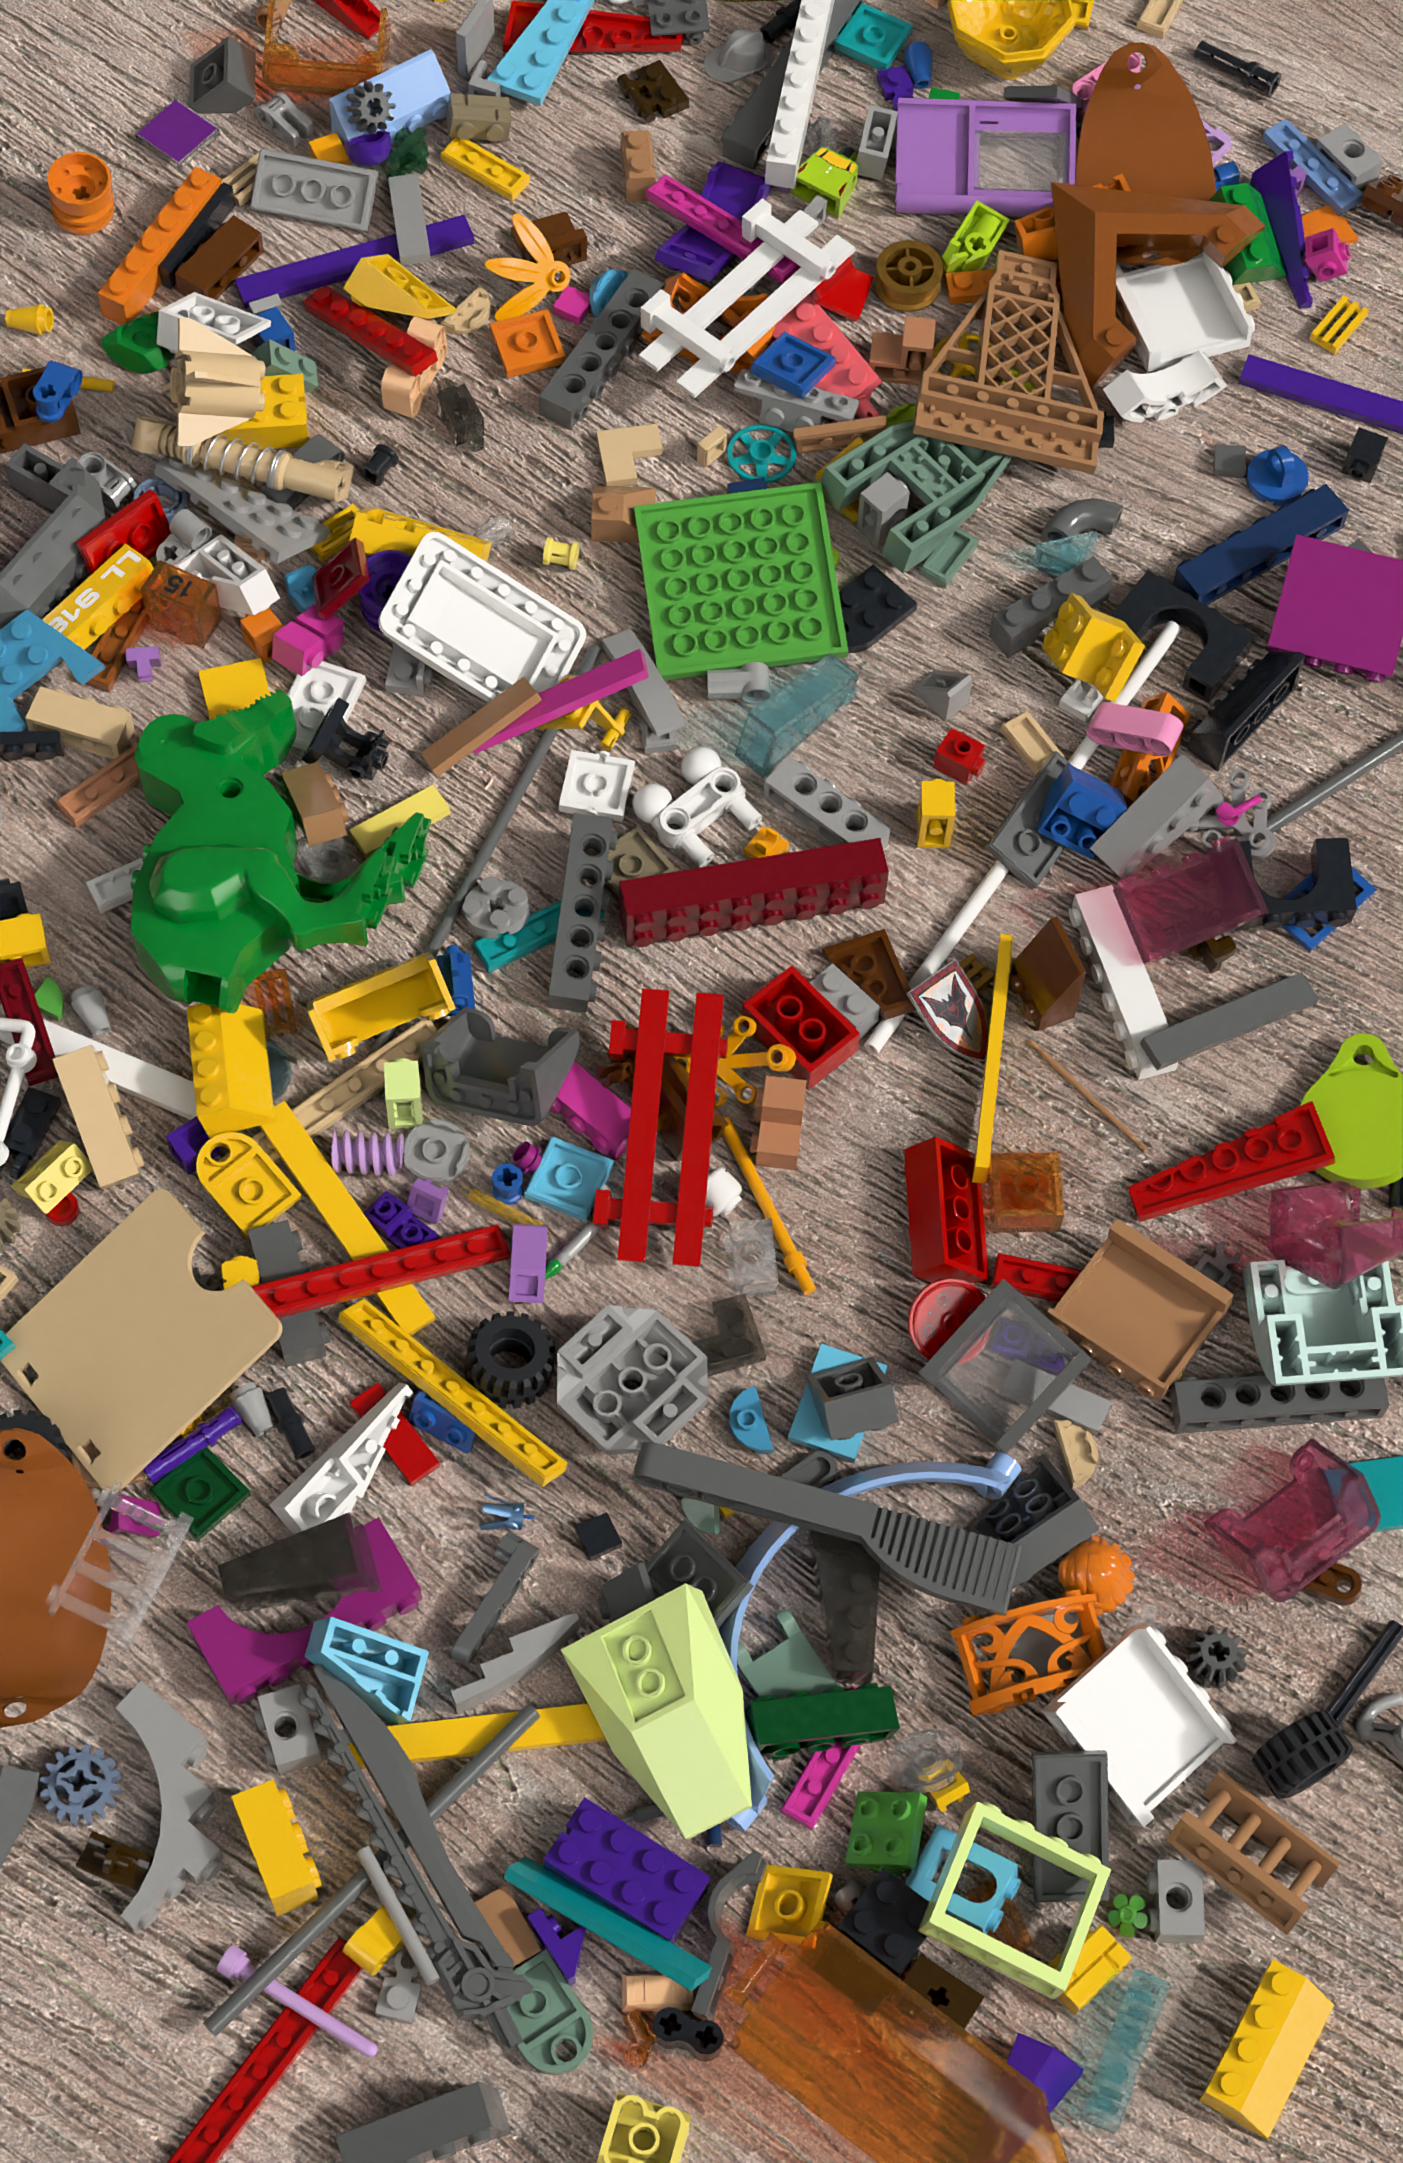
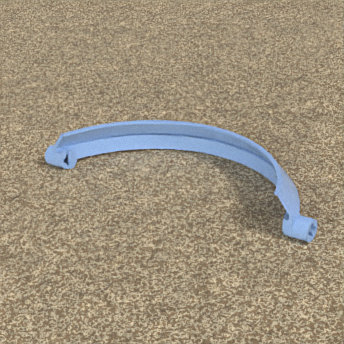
[718,1451,1022,1833]

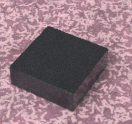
[575,1512,622,1561]

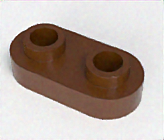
[1292,1554,1362,1605]

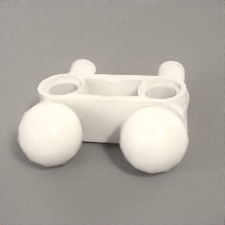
[632,746,763,868]

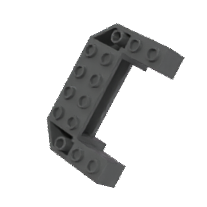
[0,443,107,629]

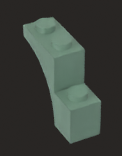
[250,339,319,393]

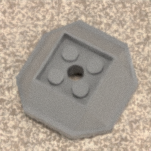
[557,1305,708,1455]

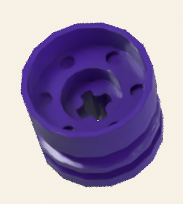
[358,550,411,633]

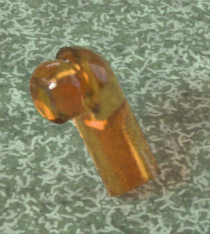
[622,2009,655,2068]

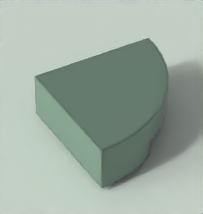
[681,1497,720,1534]

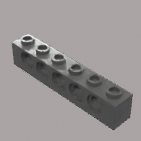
[539,268,665,430]
[546,813,618,1013]
[1170,1371,1389,1434]

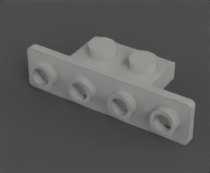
[734,368,859,433]

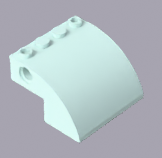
[1243,1252,1403,1386]

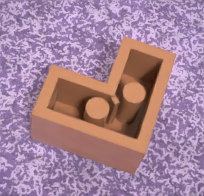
[869,316,936,386]
[750,1075,807,1170]

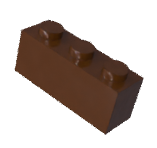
[175,215,264,300]

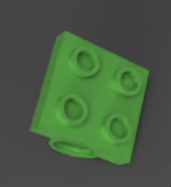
[845,1792,928,1876]

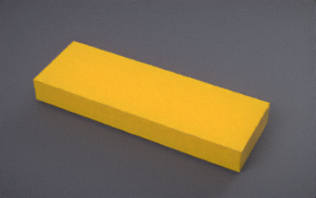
[440,138,530,202]

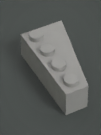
[1090,754,1224,883]

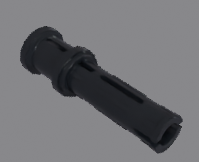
[1194,40,1282,98]

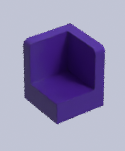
[166,1116,221,1175]

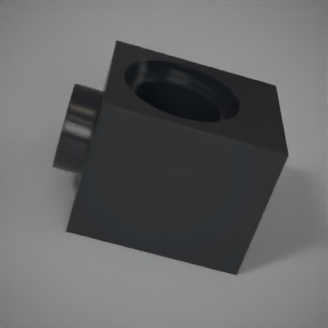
[1342,427,1388,483]

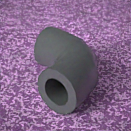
[1042,498,1124,548]

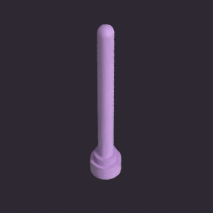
[217,1945,377,2057]

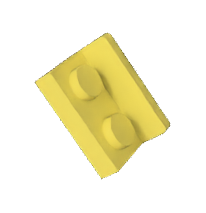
[10,1140,93,1213]

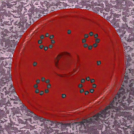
[907,1278,993,1365]

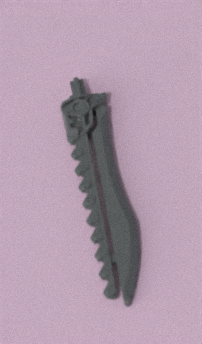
[299,1665,533,2052]

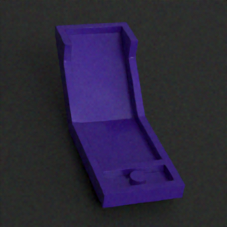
[655,161,773,281]

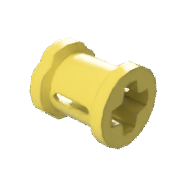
[543,537,579,570]

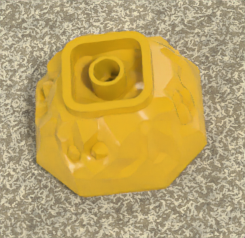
[947,0,1077,80]

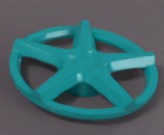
[727,425,796,484]

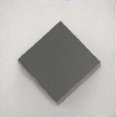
[1213,444,1246,478]

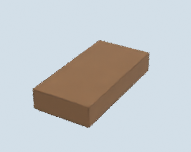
[474,1885,542,1969]

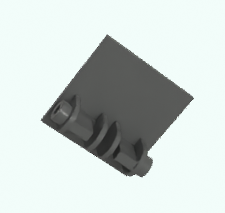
[648,0,710,45]

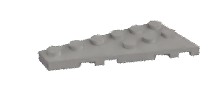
[154,456,329,564]

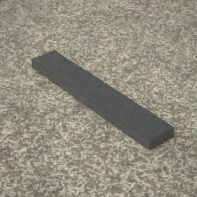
[1139,972,1319,1071]

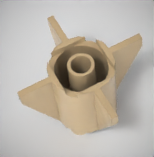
[162,318,265,447]

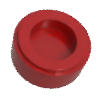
[45,1192,80,1226]

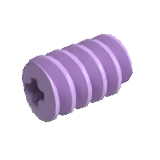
[331,1130,404,1176]

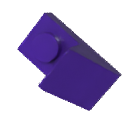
[528,1908,587,1986]

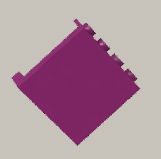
[1266,535,1403,683]

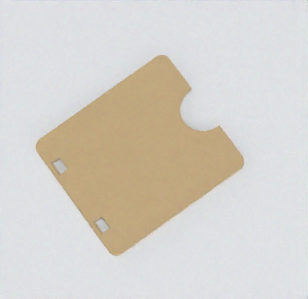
[0,1189,283,1493]

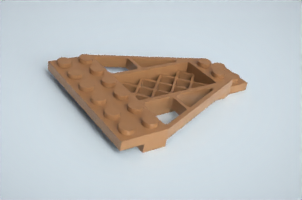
[912,250,1104,474]

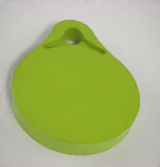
[1300,1033,1403,1189]

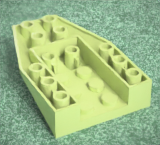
[561,1583,752,1840]

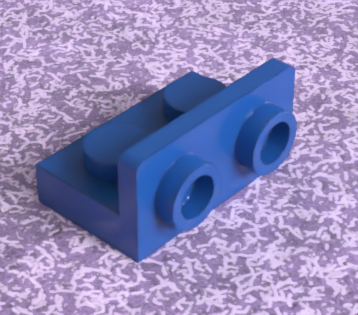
[408,1389,477,1454]

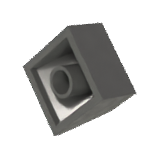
[189,36,256,114]
[806,1357,899,1441]

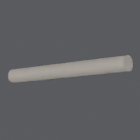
[356,1846,440,1986]

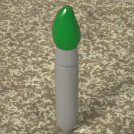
[545,1222,600,1280]

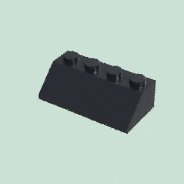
[1187,651,1306,772]

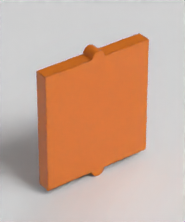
[1302,205,1358,245]

